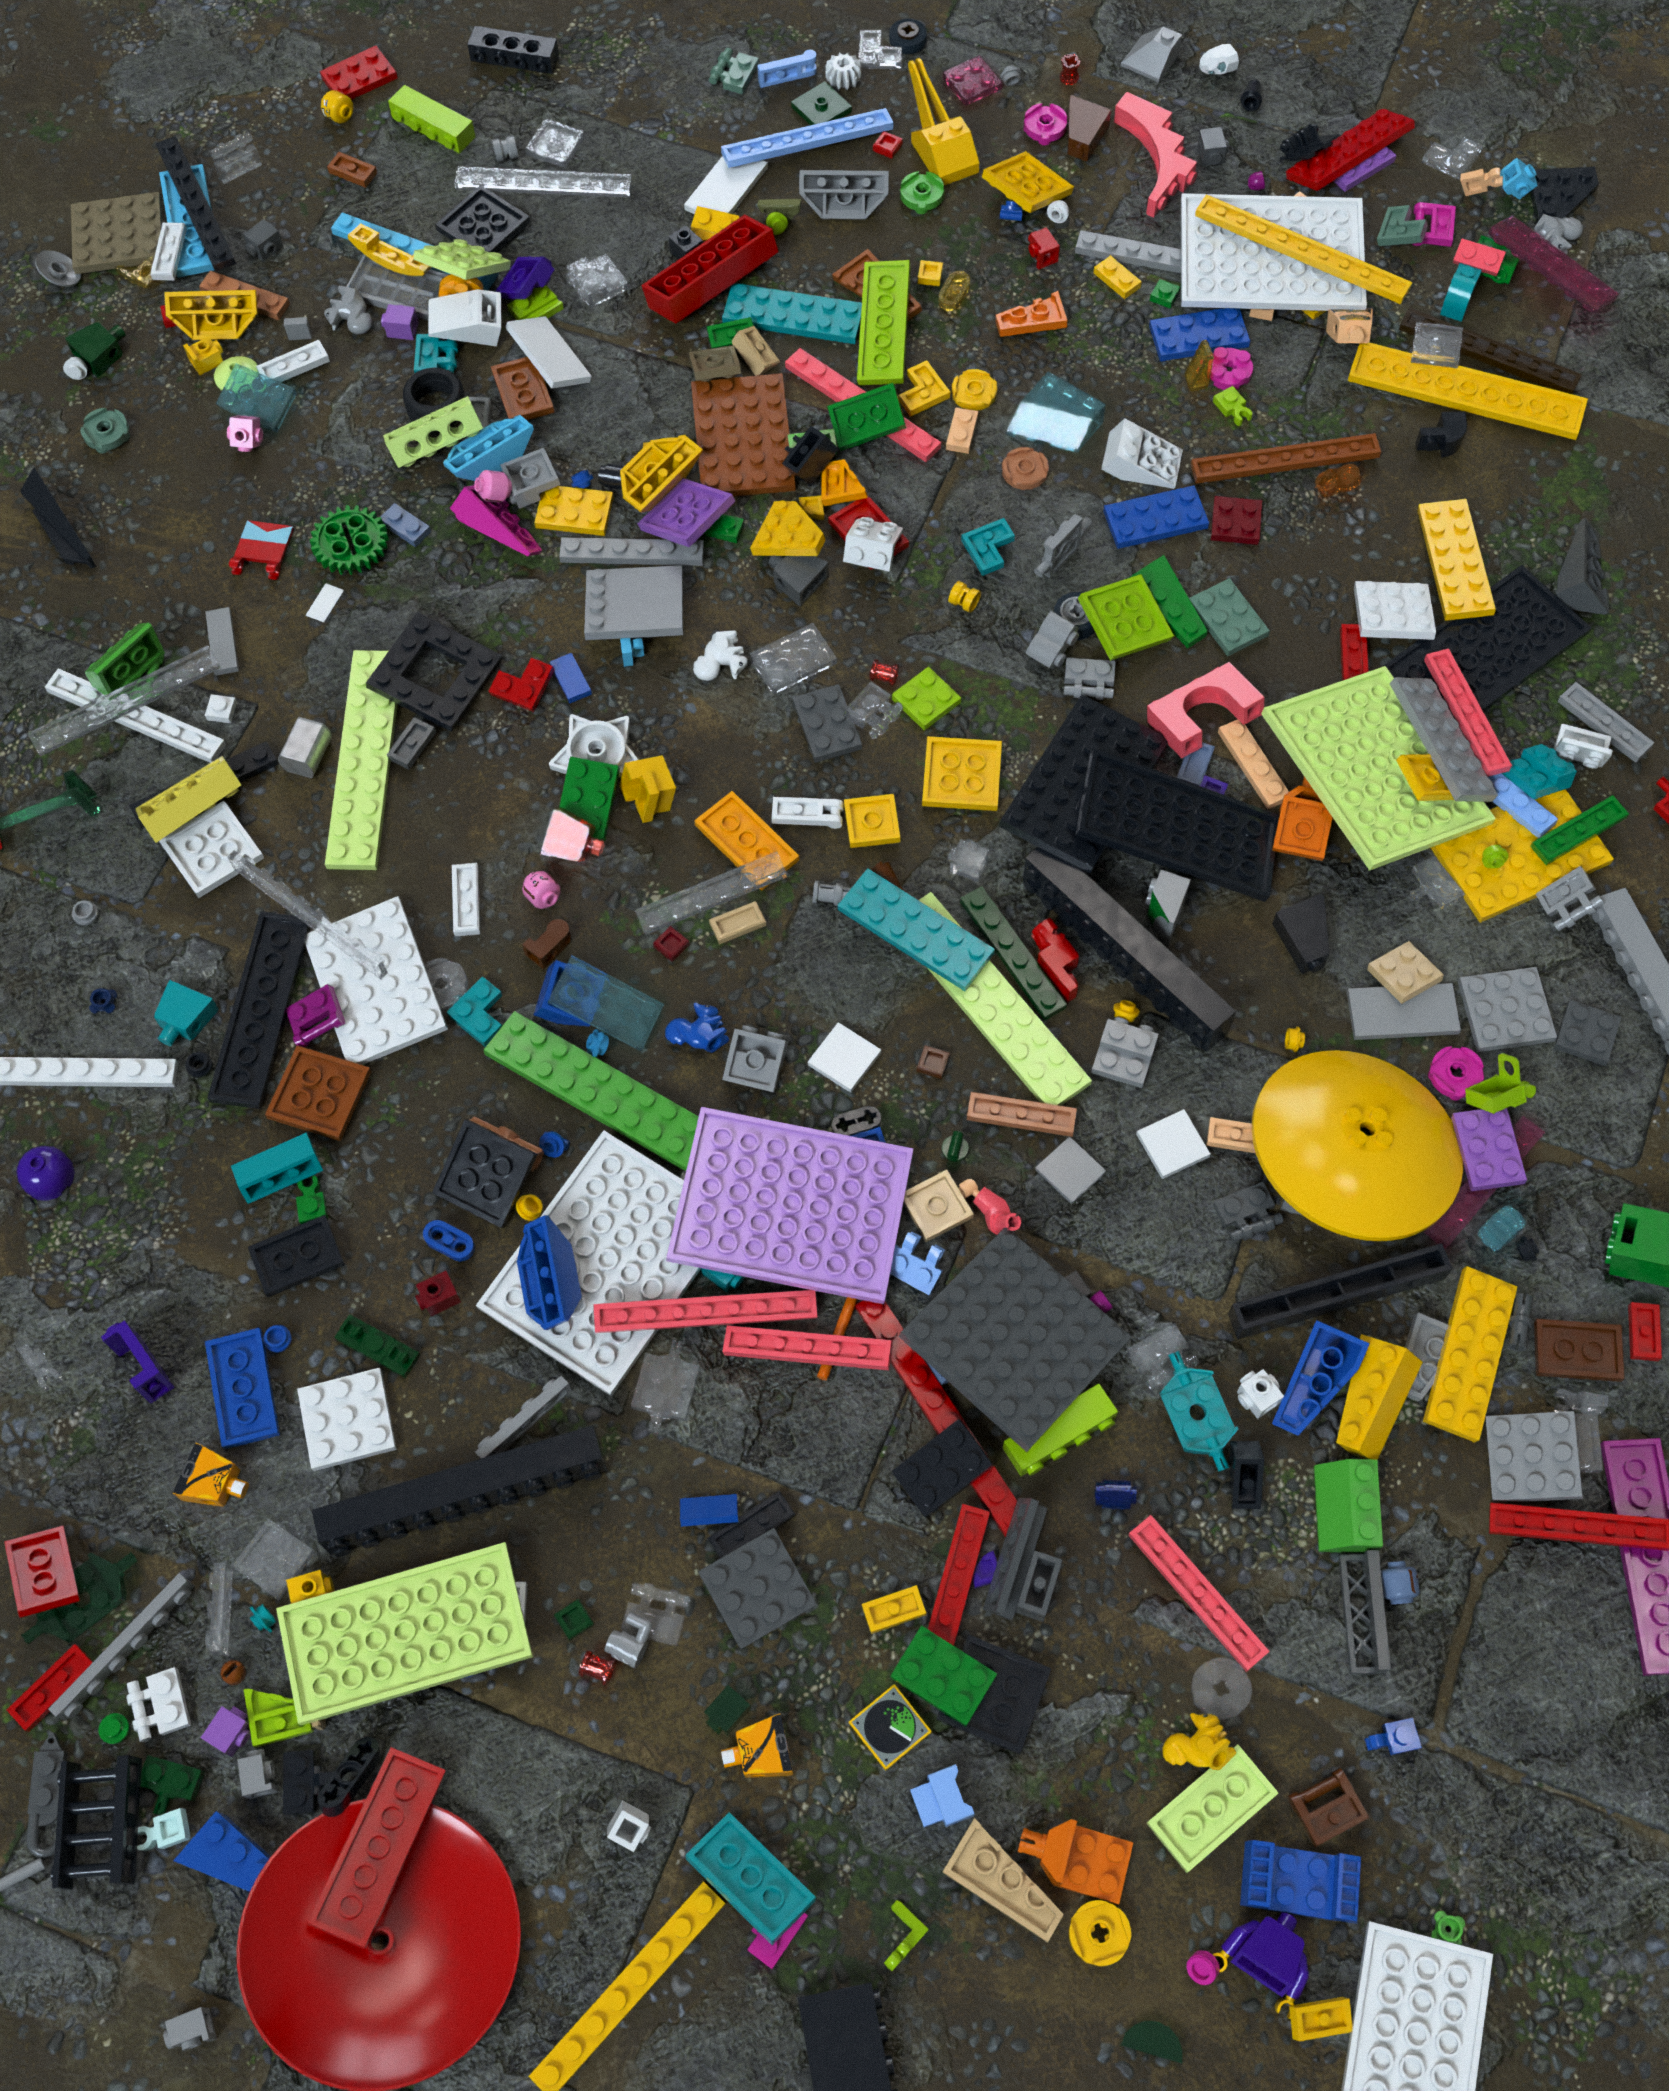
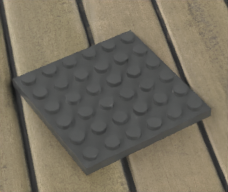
[898,1228,1131,1452]

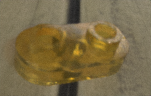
[938,271,970,311]

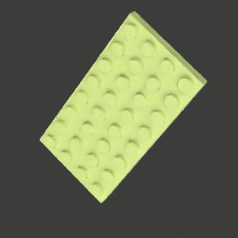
[276,1542,533,1726]

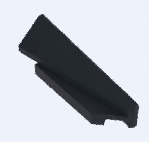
[20,468,96,568]

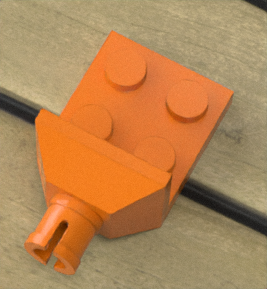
[1272,775,1333,861]
[1017,1819,1133,1905]

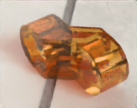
[1315,464,1362,497]

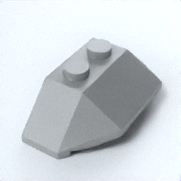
[799,170,889,220]

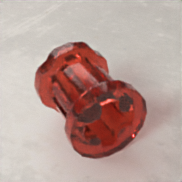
[1060,54,1081,85]
[869,659,899,686]
[579,1650,616,1686]

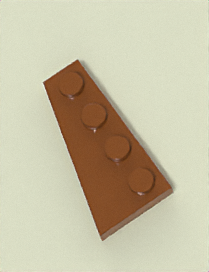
[832,249,922,322]

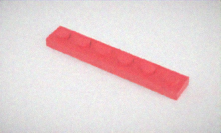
[1424,649,1512,777]
[722,1325,892,1371]
[1128,1515,1270,1672]

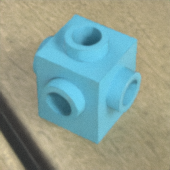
[1500,158,1538,200]

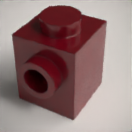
[415,1271,461,1316]

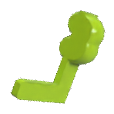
[884,1900,929,1971]

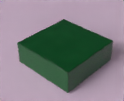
[554,1599,595,1641]

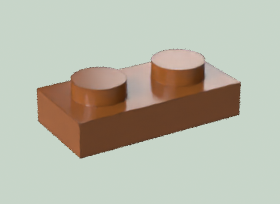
[327,152,377,188]

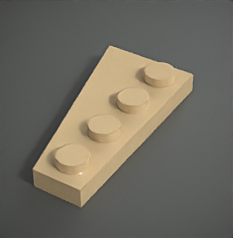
[942,1818,1064,1943]

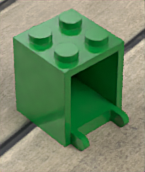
[1605,1203,1669,1288]

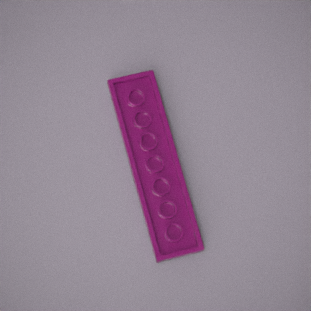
[1600,1438,1669,1676]

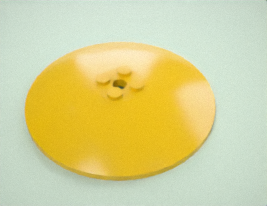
[1251,1050,1463,1241]

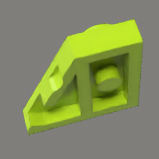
[244,1688,314,1748]

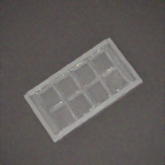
[346,254,449,320]

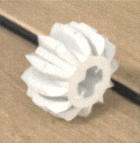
[825,52,861,90]

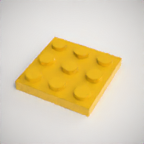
[982,151,1074,213]
[922,736,1002,811]

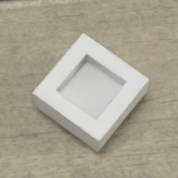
[205,694,237,723]

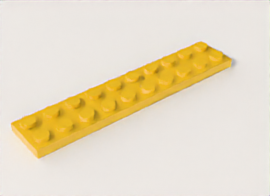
[1348,343,1588,440]

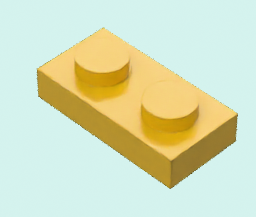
[1093,255,1142,299]
[862,1585,926,1634]
[1289,1997,1352,2042]

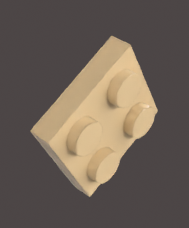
[1367,941,1444,1004]
[903,1170,974,1242]

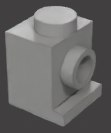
[237,1749,279,1799]
[163,2007,217,2051]

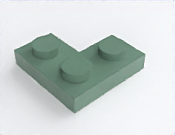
[1377,205,1428,246]

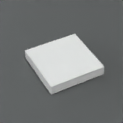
[808,1022,881,1093]
[1136,1109,1210,1179]

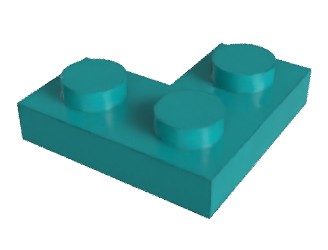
[961,518,1015,576]
[446,976,502,1047]

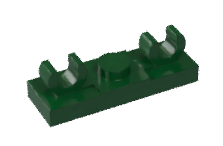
[334,1314,420,1379]

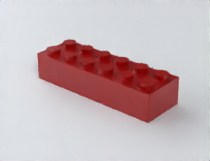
[641,214,778,324]

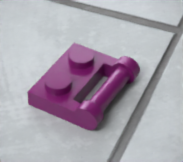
[286,984,345,1048]

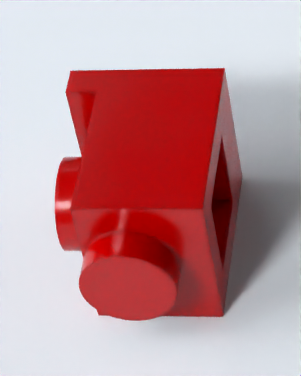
[1028,227,1060,270]

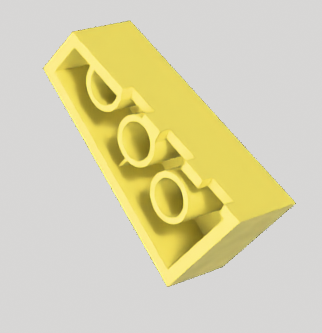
[135,756,241,843]

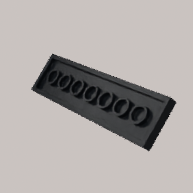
[207,911,312,1109]

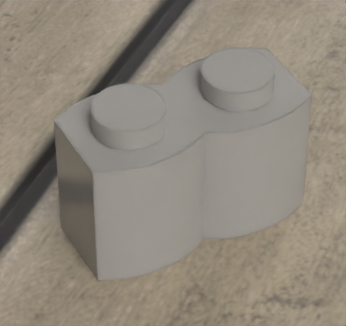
[1025,611,1079,670]

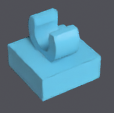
[620,638,644,667]

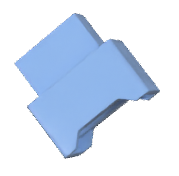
[910,1764,974,1828]

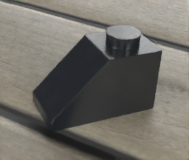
[1229,1441,1264,1509]

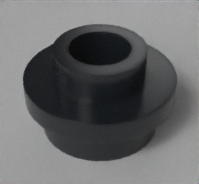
[185,1052,213,1078]
[1515,1235,1539,1262]

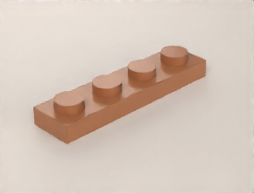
[199,270,290,320]
[967,1092,1077,1137]

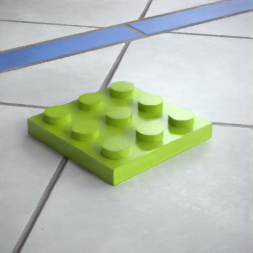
[1078,574,1174,661]

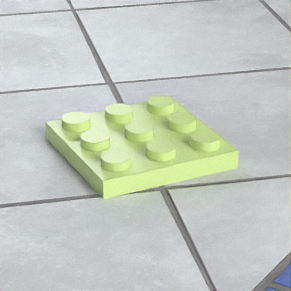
[414,239,511,280]

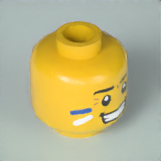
[321,90,354,124]

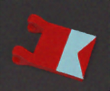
[229,520,294,580]

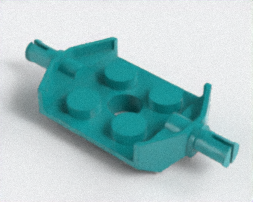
[1159,1351,1238,1472]

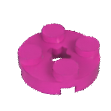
[1023,103,1067,146]
[1206,347,1253,390]
[1428,1046,1484,1101]

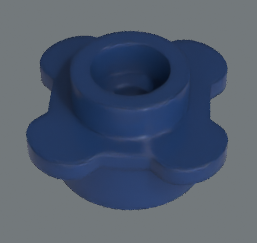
[89,988,117,1014]

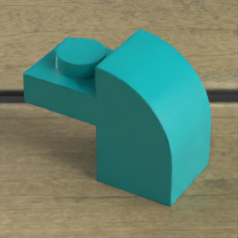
[1440,263,1481,322]

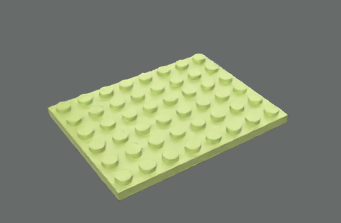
[1261,666,1496,871]

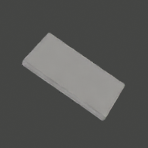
[1347,983,1461,1040]

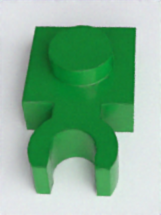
[296,1176,328,1224]

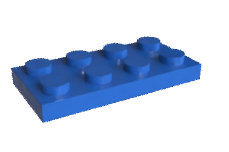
[1149,308,1250,362]
[1103,485,1209,549]
[205,1328,280,1450]

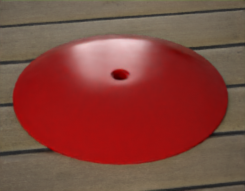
[236,1799,521,2091]

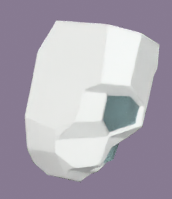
[1199,44,1239,75]

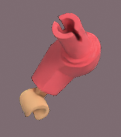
[958,1179,1021,1235]

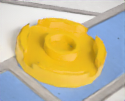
[951,369,998,411]

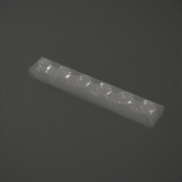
[635,851,788,935]

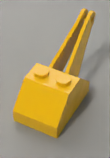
[908,58,979,185]

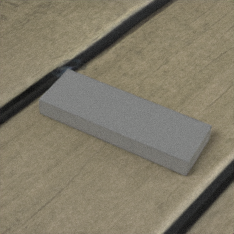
[205,607,239,676]

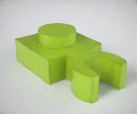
[1213,386,1253,427]

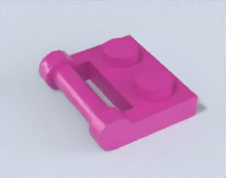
[1412,202,1456,247]

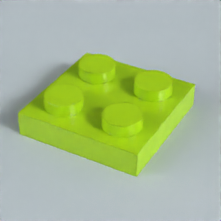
[892,666,961,731]

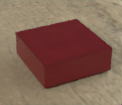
[653,926,690,962]

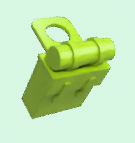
[1465,1053,1536,1114]

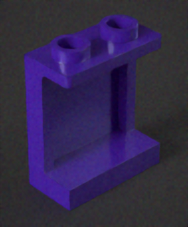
[101,1320,175,1404]

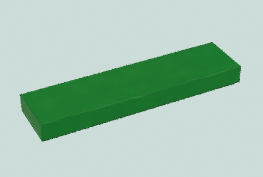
[1530,795,1629,865]

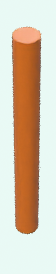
[817,1297,858,1381]

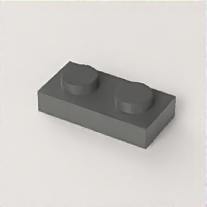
[387,717,436,770]

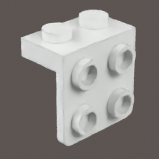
[843,517,903,572]
[1554,724,1613,768]

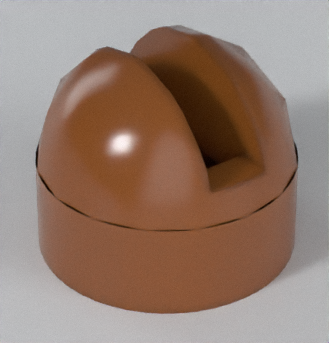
[221,1660,246,1685]

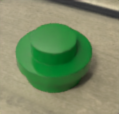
[99,1713,129,1744]

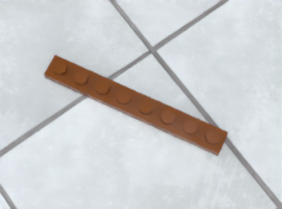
[1191,433,1381,484]

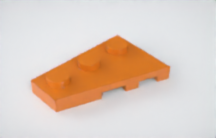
[996,291,1068,337]

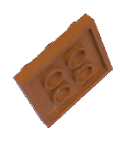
[265,1046,372,1141]

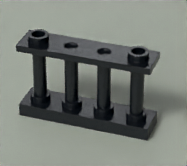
[51,1755,142,1890]

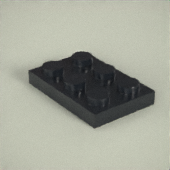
[248,1215,345,1298]
[892,1419,994,1518]

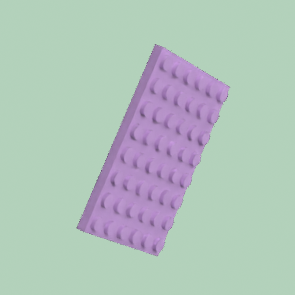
[666,1107,913,1304]

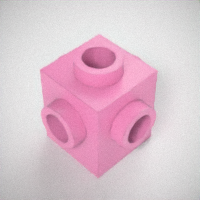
[227,415,263,452]

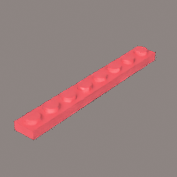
[785,348,941,462]
[593,1290,818,1334]

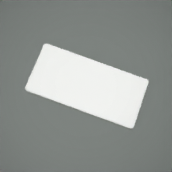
[306,584,344,622]

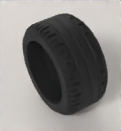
[403,367,465,426]

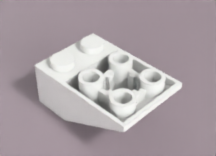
[428,289,501,346]
[1102,418,1183,489]

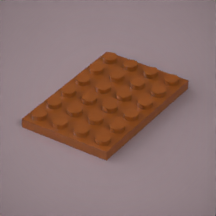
[691,373,796,497]

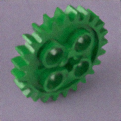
[310,505,389,575]

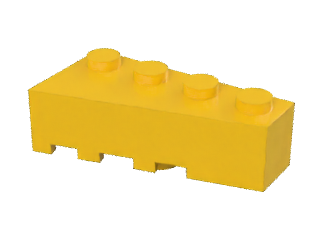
[1336,1334,1423,1460]

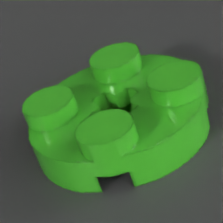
[900,171,944,214]

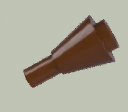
[871,861,907,893]

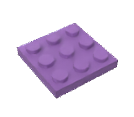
[638,478,735,547]

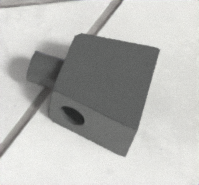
[768,556,829,607]

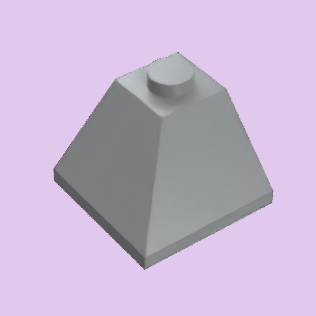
[1121,27,1182,82]

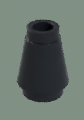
[1240,79,1262,111]

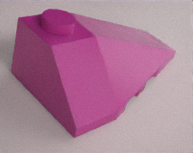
[450,485,542,556]

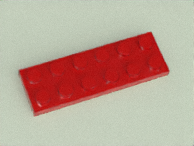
[1286,109,1415,191]
[308,1747,446,1949]

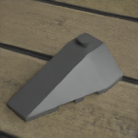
[1555,518,1609,615]

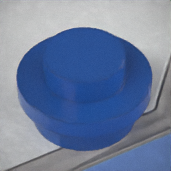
[571,470,594,489]
[263,1325,292,1353]

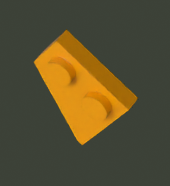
[821,459,868,506]

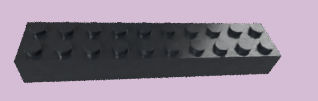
[1023,847,1236,1052]
[312,1425,608,1557]

